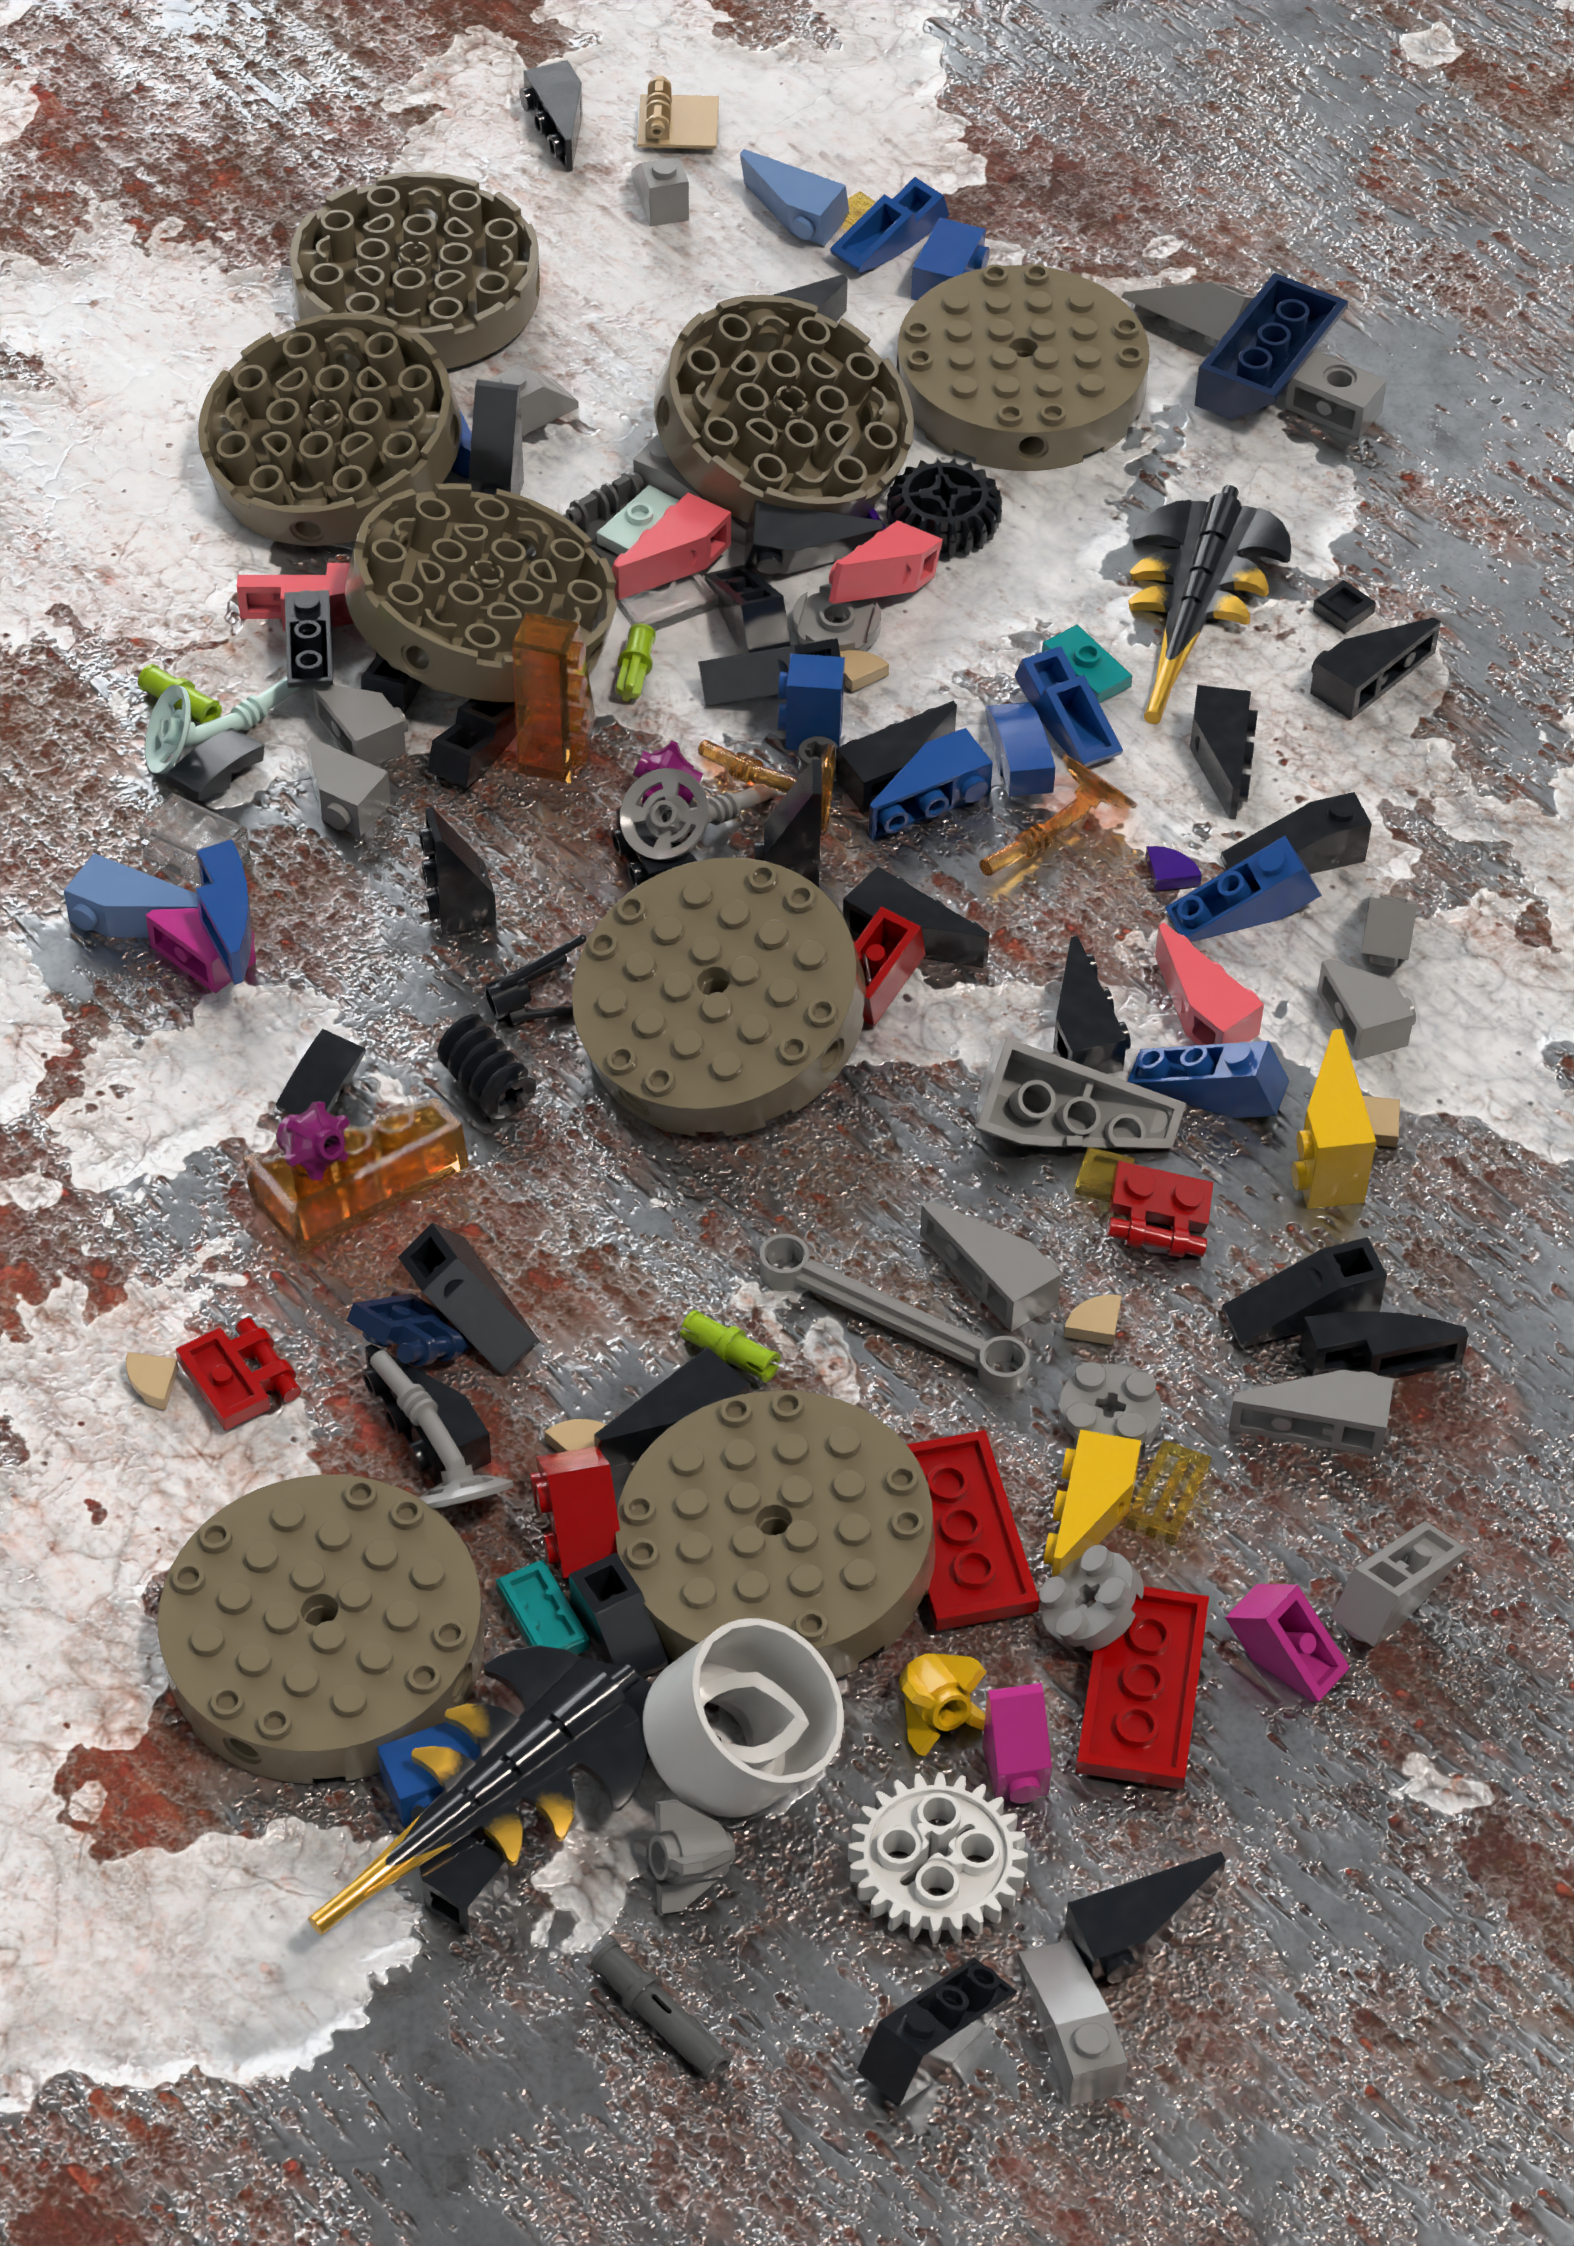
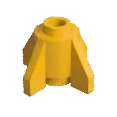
[899,1653,987,1757]

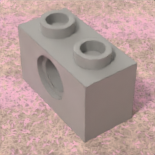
[1285,350,1387,440]

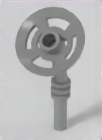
[620,768,778,860]
[370,1350,514,1509]

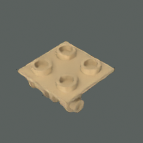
[637,75,719,150]

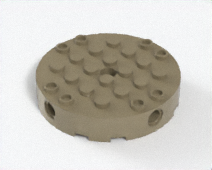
[290,172,540,369]
[897,264,1150,471]
[654,295,914,523]
[198,313,462,546]
[345,483,617,702]
[572,857,866,1136]
[616,1390,936,1679]
[157,1474,485,1784]

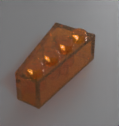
[512,612,596,784]
[242,1097,469,1255]

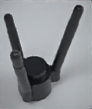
[484,934,587,1025]

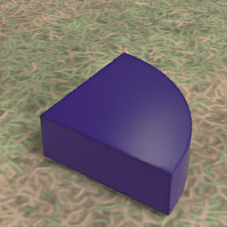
[1145,846,1202,891]

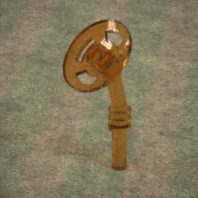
[698,740,835,836]
[979,752,1138,876]

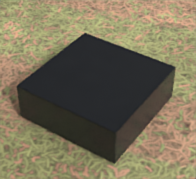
[1313,580,1376,634]

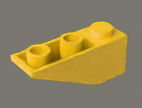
[1043,1429,1141,1577]

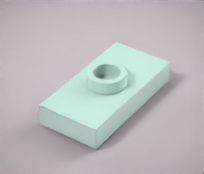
[596,485,679,555]

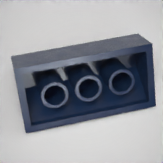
[1194,273,1349,420]

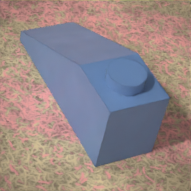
[740,149,850,246]
[64,853,198,938]

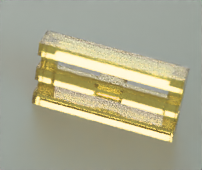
[1126,1440,1212,1546]

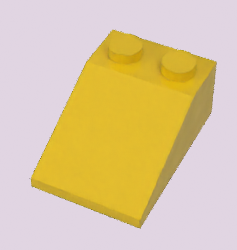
[1291,1029,1376,1209]

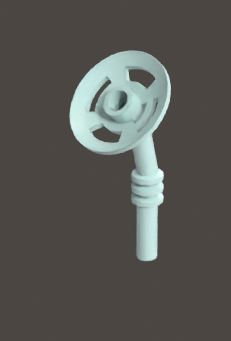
[145,676,302,774]

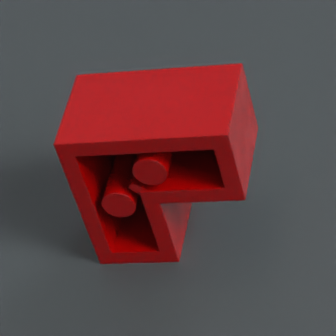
[853,906,926,1027]
[529,1446,620,1578]

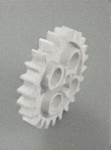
[848,1772,1028,1944]

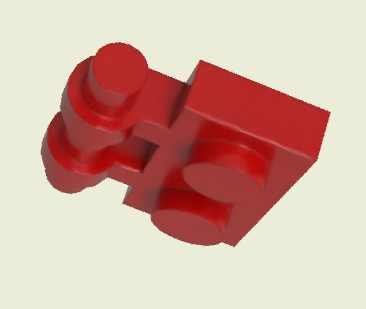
[1106,1161,1214,1258]
[175,1318,302,1431]

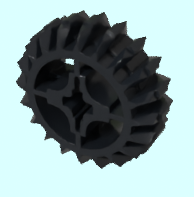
[886,457,1002,559]

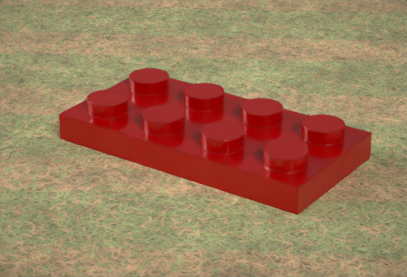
[906,1430,1040,1631]
[1075,1586,1209,1789]

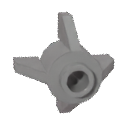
[634,1799,735,1914]

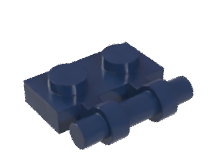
[346,1293,472,1366]

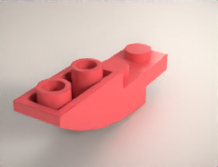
[237,563,354,631]

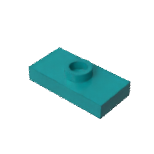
[1042,624,1133,703]
[495,1559,590,1655]

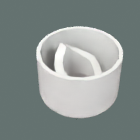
[643,1618,844,1818]

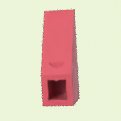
[612,492,731,600]
[828,520,943,604]
[1155,922,1264,1045]

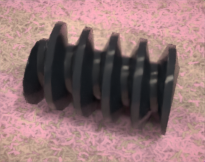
[437,1014,537,1119]

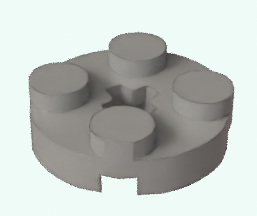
[793,583,881,652]
[1058,1362,1162,1448]
[1039,1545,1144,1651]

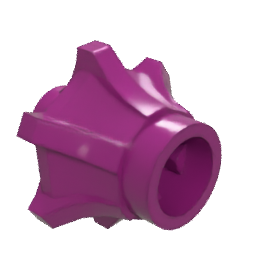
[632,740,704,806]
[276,1101,350,1180]

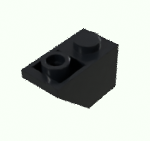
[569,1552,668,1678]
[411,1804,509,1936]

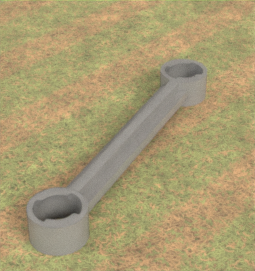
[759,1234,1030,1395]

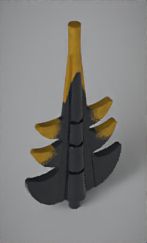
[1128,485,1292,724]
[308,1645,647,1935]

